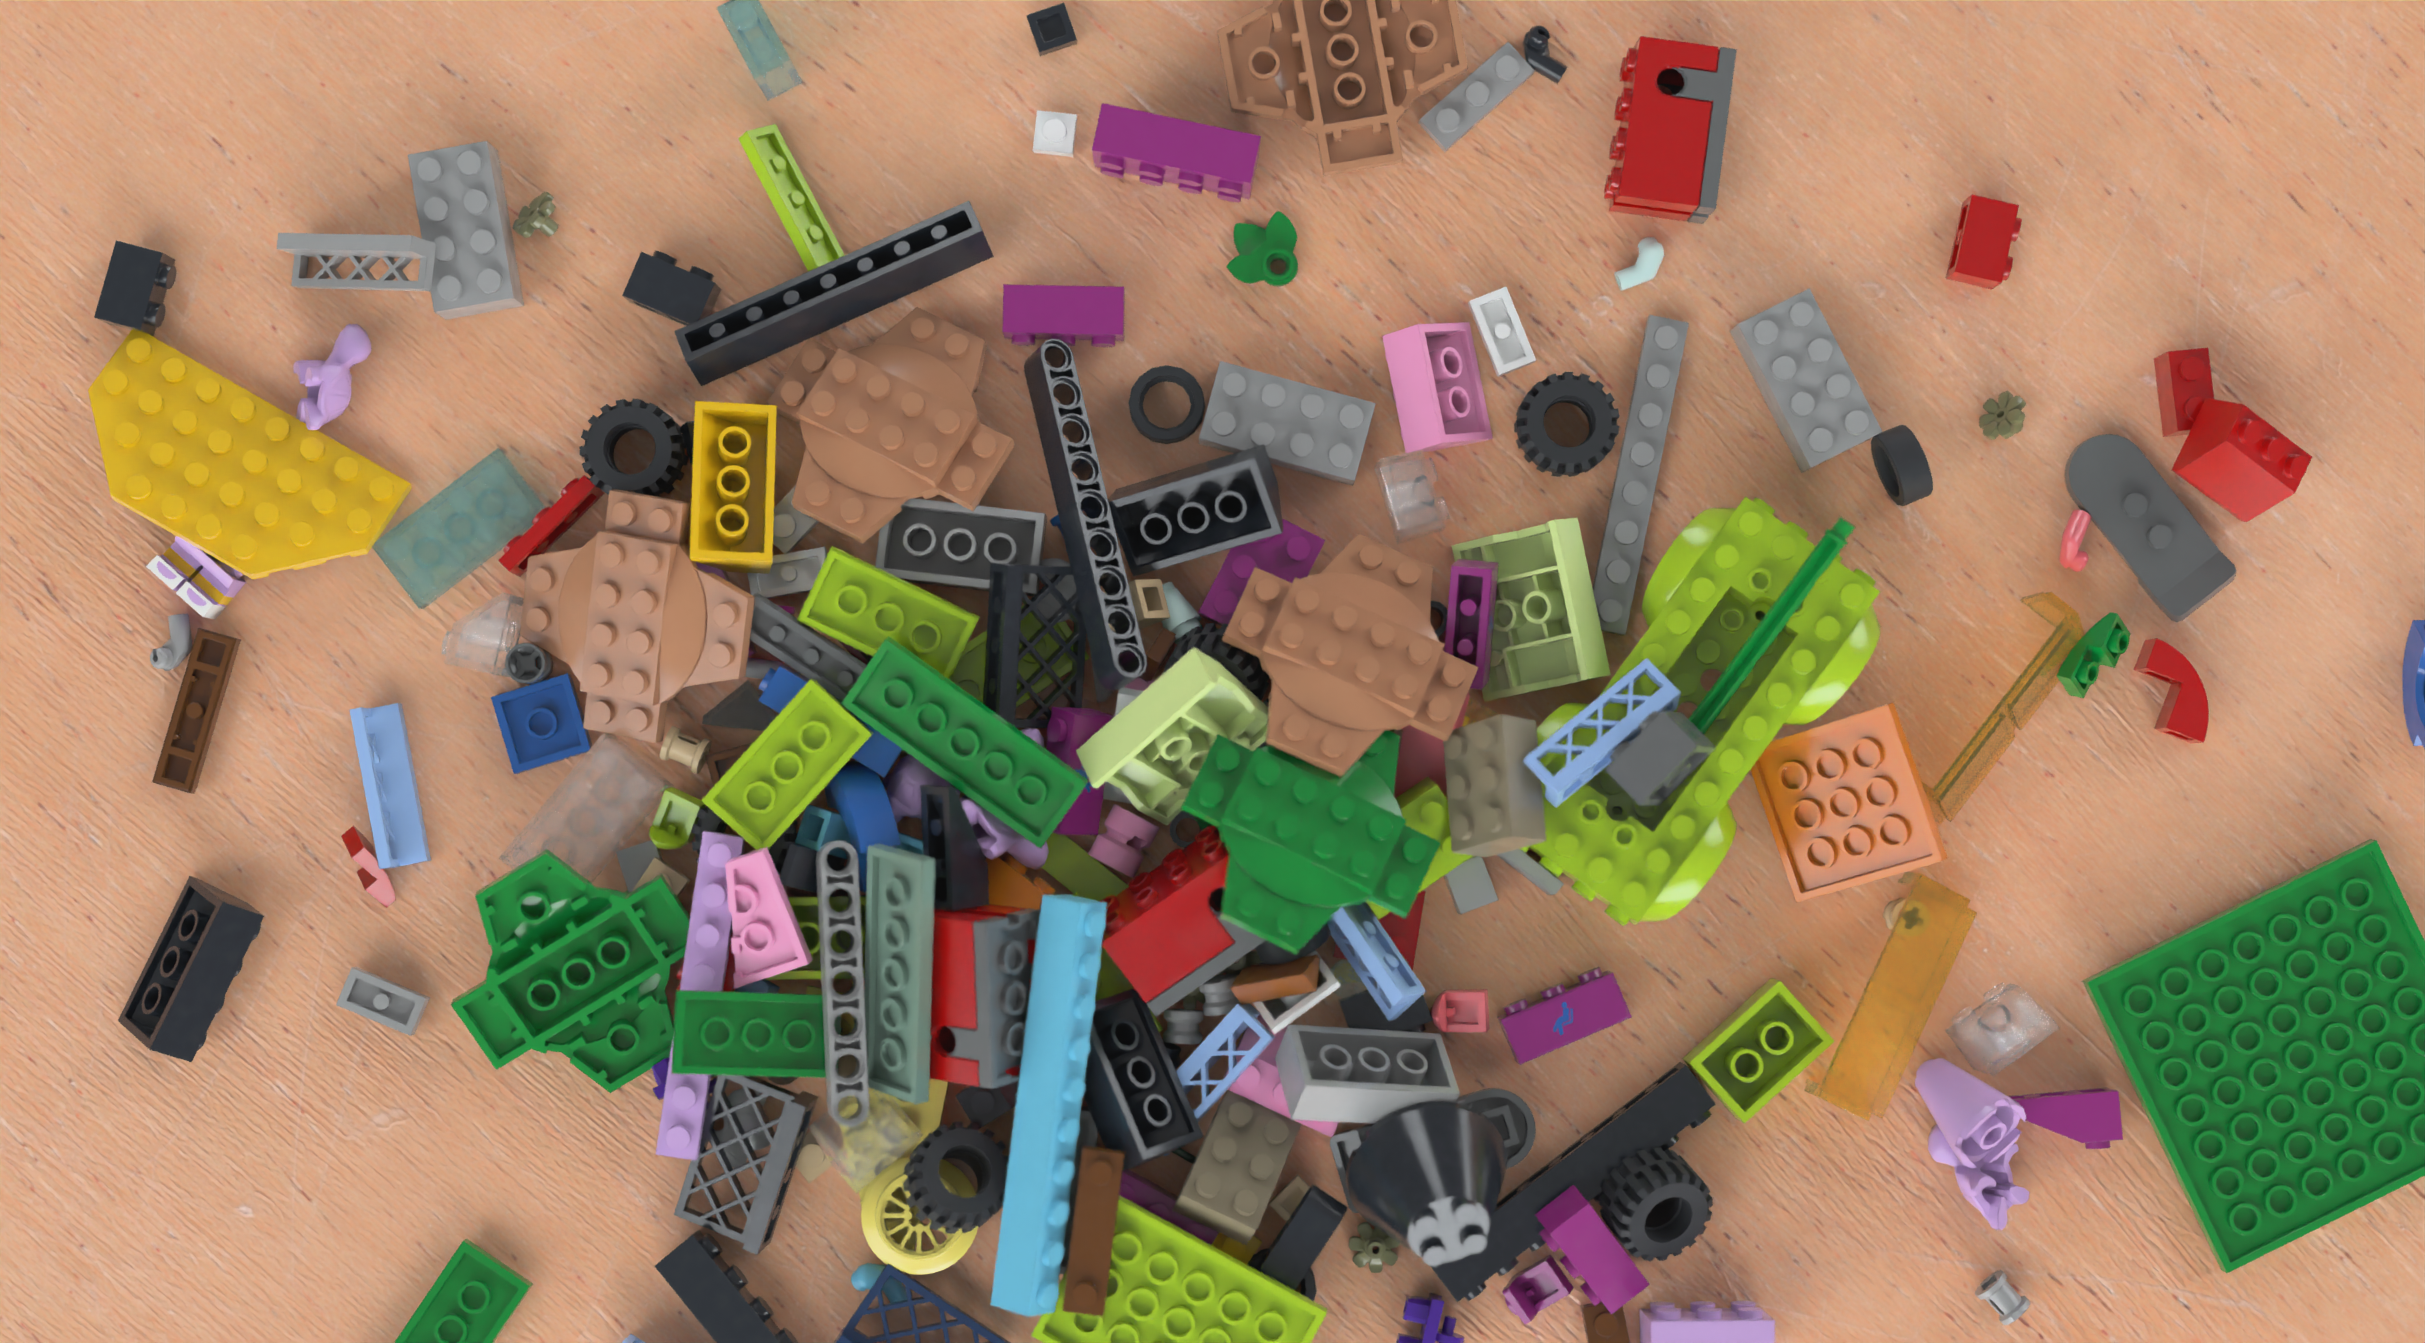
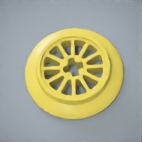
[861,1156,978,1275]

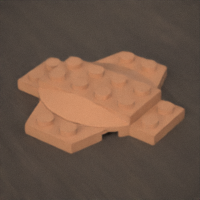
[1218,0,1468,176]
[767,307,1015,543]
[520,489,755,743]
[1222,534,1478,778]

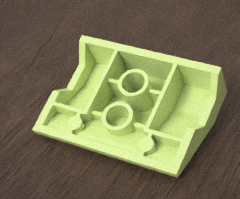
[1452,518,1611,702]
[1076,648,1268,825]

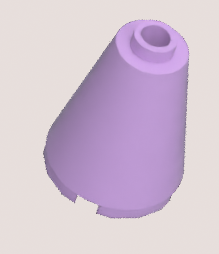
[1915,1058,2026,1168]

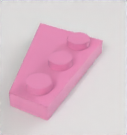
[725,847,812,989]

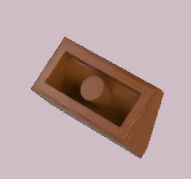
[1231,954,1320,1005]

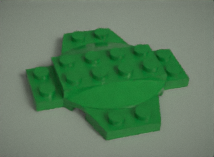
[1181,730,1441,954]
[451,849,690,1093]

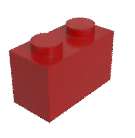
[1946,194,2022,289]
[2154,347,2214,437]

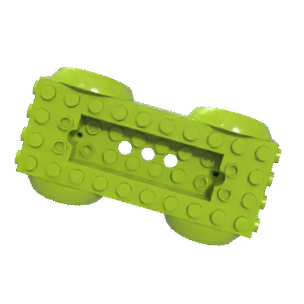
[1519,496,1880,926]

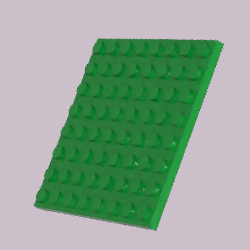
[2082,839,2425,1273]

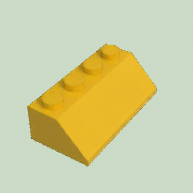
[689,401,777,574]

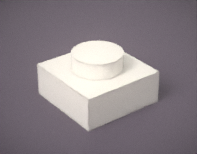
[1033,110,1077,157]

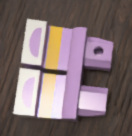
[146,536,246,619]

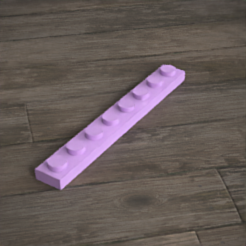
[656,830,745,1161]

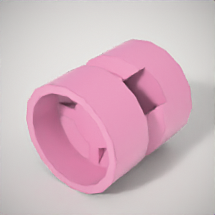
[1088,804,1160,878]

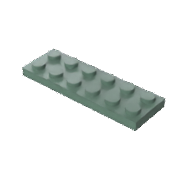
[864,844,935,1104]

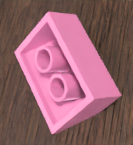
[1382,322,1493,453]
[1222,1011,1339,1137]

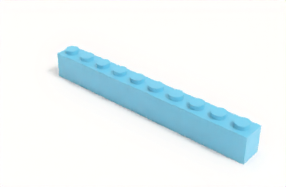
[991,895,1107,1317]

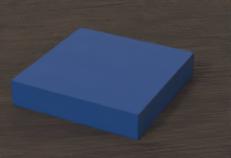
[491,673,594,774]

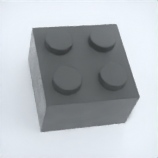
[1605,710,1717,806]

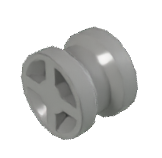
[1199,974,1240,1016]
[1163,1009,1204,1044]

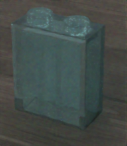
[716,0,803,101]

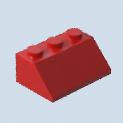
[2172,398,2312,522]

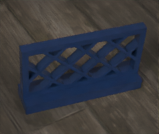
[834,1264,1010,1343]

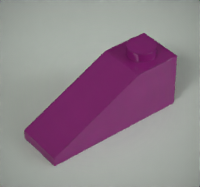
[2008,1087,2123,1149]

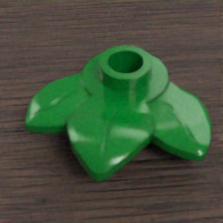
[1227,211,1298,287]

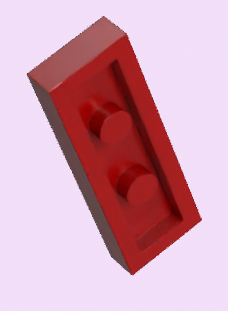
[498,475,605,577]

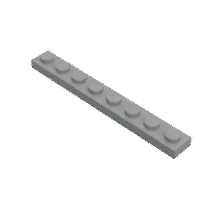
[1592,315,1689,636]

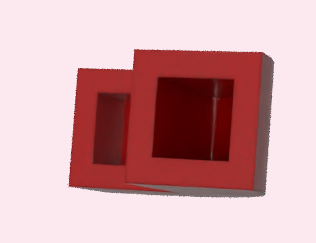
[2134,638,2209,744]

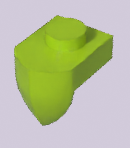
[649,786,706,849]

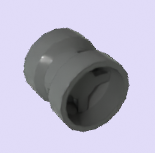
[505,643,553,684]

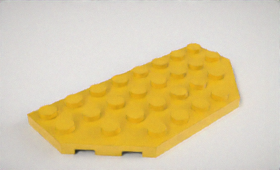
[88,329,412,579]

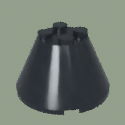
[1346,1101,1507,1266]

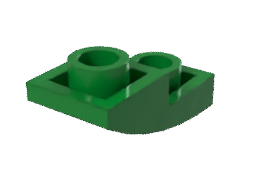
[2056,612,2130,698]

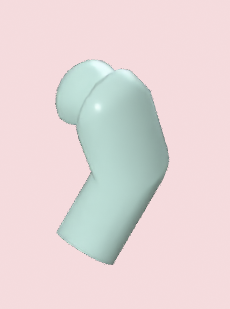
[1615,237,1664,291]

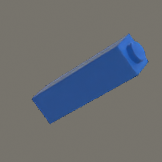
[758,664,903,777]

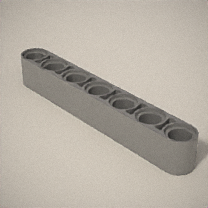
[816,841,869,1127]

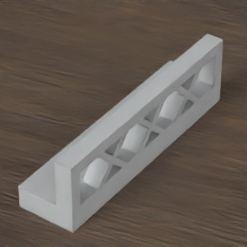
[277,233,436,291]

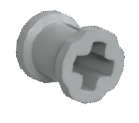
[1975,1270,2030,1326]

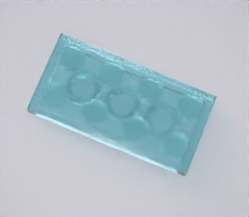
[372,448,546,610]

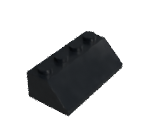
[1108,444,1284,577]
[118,876,264,1062]
[1083,988,1204,1172]

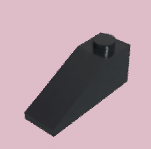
[920,785,989,911]

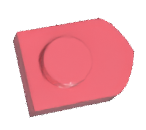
[1430,989,1490,1032]

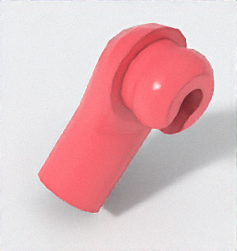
[2059,510,2092,572]

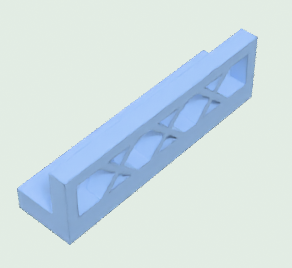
[1524,658,1681,808]
[350,703,431,869]
[1327,902,1426,1021]
[1164,1003,1275,1156]

